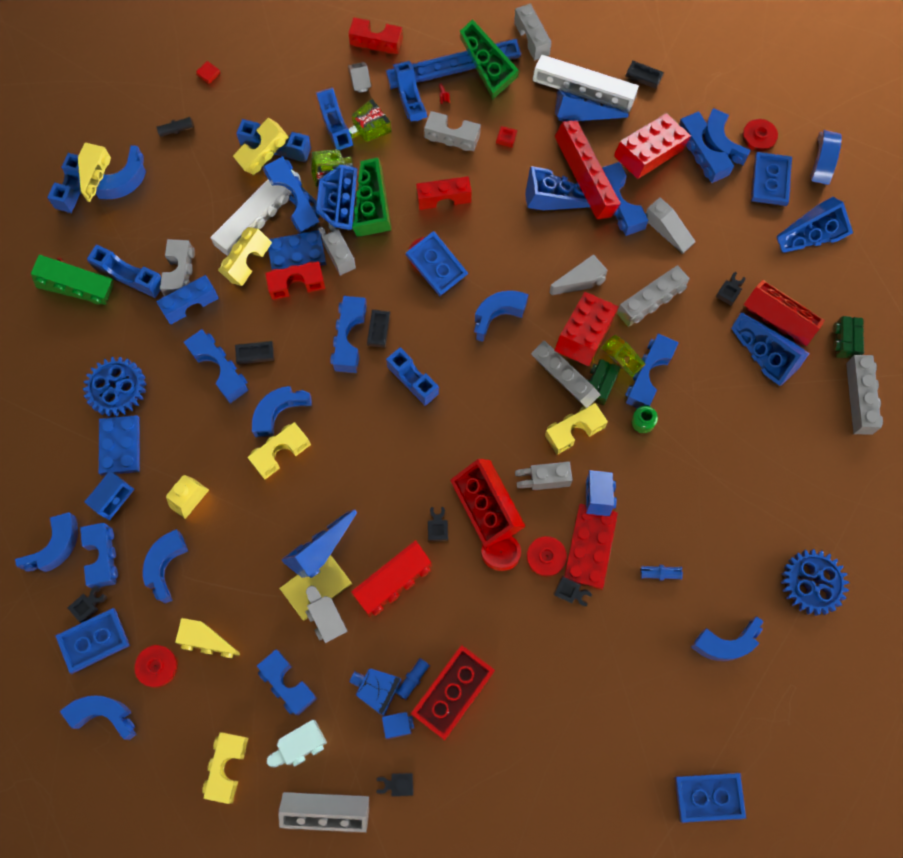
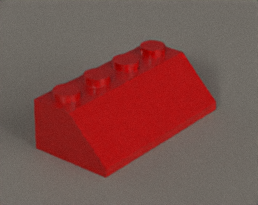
[743,280,825,347]
[450,459,526,547]
[351,540,432,617]

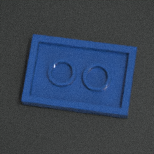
[751,152,792,206]
[268,230,326,270]
[405,231,468,296]
[98,415,140,476]
[56,608,130,674]
[675,773,746,823]

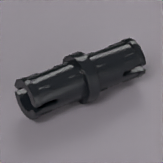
[157,117,194,137]

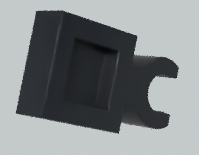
[716,272,746,306]
[428,507,448,542]
[553,576,592,606]
[67,587,107,623]
[377,773,413,796]

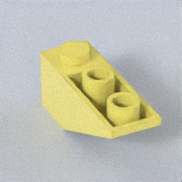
[78,143,111,202]
[175,618,240,658]

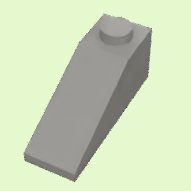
[646,198,696,254]
[549,254,608,295]

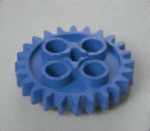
[83,357,147,417]
[781,549,849,616]

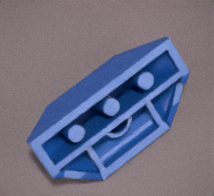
[316,164,358,230]

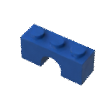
[47,153,81,213]
[156,275,219,325]
[386,347,439,406]
[80,523,118,589]
[257,649,317,715]

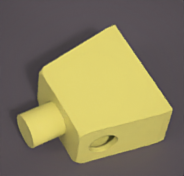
[166,475,209,519]

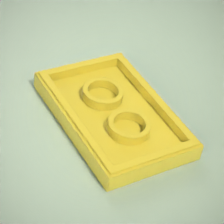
[280,555,352,621]

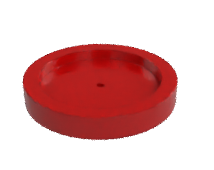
[742,119,778,151]
[481,536,521,571]
[527,536,567,577]
[135,645,177,687]

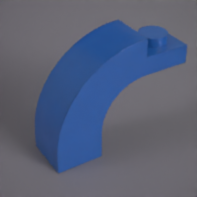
[393,61,427,122]
[316,87,353,151]
[704,108,751,165]
[810,130,842,185]
[96,145,146,199]
[474,291,529,342]
[252,386,312,437]
[15,512,78,572]
[143,529,188,604]
[691,616,764,661]
[60,696,137,740]

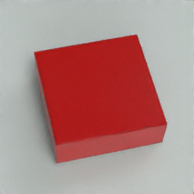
[196,61,221,84]
[496,126,518,148]

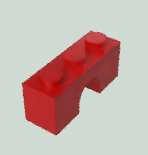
[348,17,403,54]
[416,176,472,210]
[265,261,325,300]

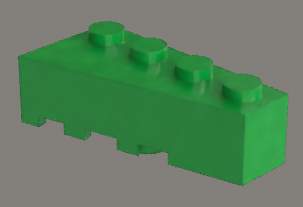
[460,19,519,99]
[352,157,391,237]
[31,254,114,305]

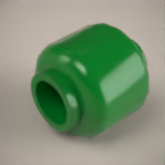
[631,406,658,433]

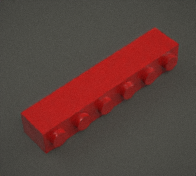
[554,121,621,219]

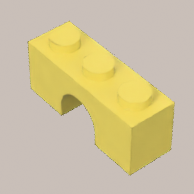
[233,118,289,175]
[218,227,272,286]
[545,403,608,455]
[248,422,311,480]
[202,732,249,804]

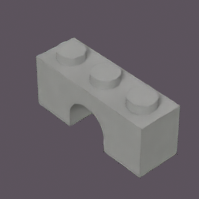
[514,3,551,61]
[424,111,481,151]
[160,239,195,296]

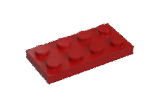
[564,504,618,590]

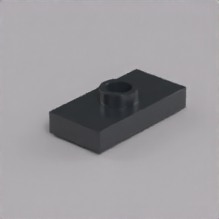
[625,60,664,89]
[367,310,391,348]
[235,341,275,364]

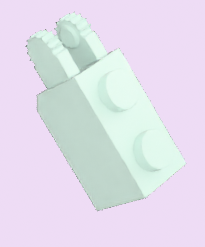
[266,720,327,767]

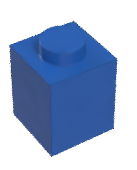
[382,712,414,739]

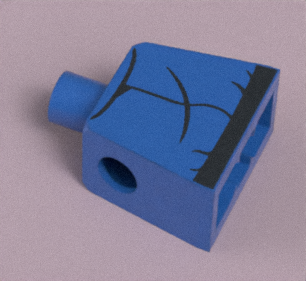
[349,668,402,716]

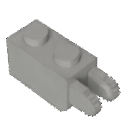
[318,224,356,275]
[515,462,573,490]
[305,585,348,643]

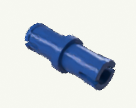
[641,564,683,581]
[395,658,430,700]

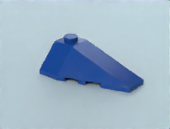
[555,90,629,122]
[525,166,590,210]
[776,197,853,253]
[731,313,810,386]
[281,510,357,578]

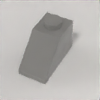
[348,62,371,92]

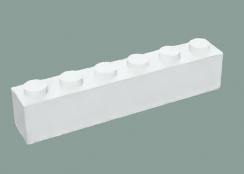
[533,55,639,112]
[211,170,302,256]

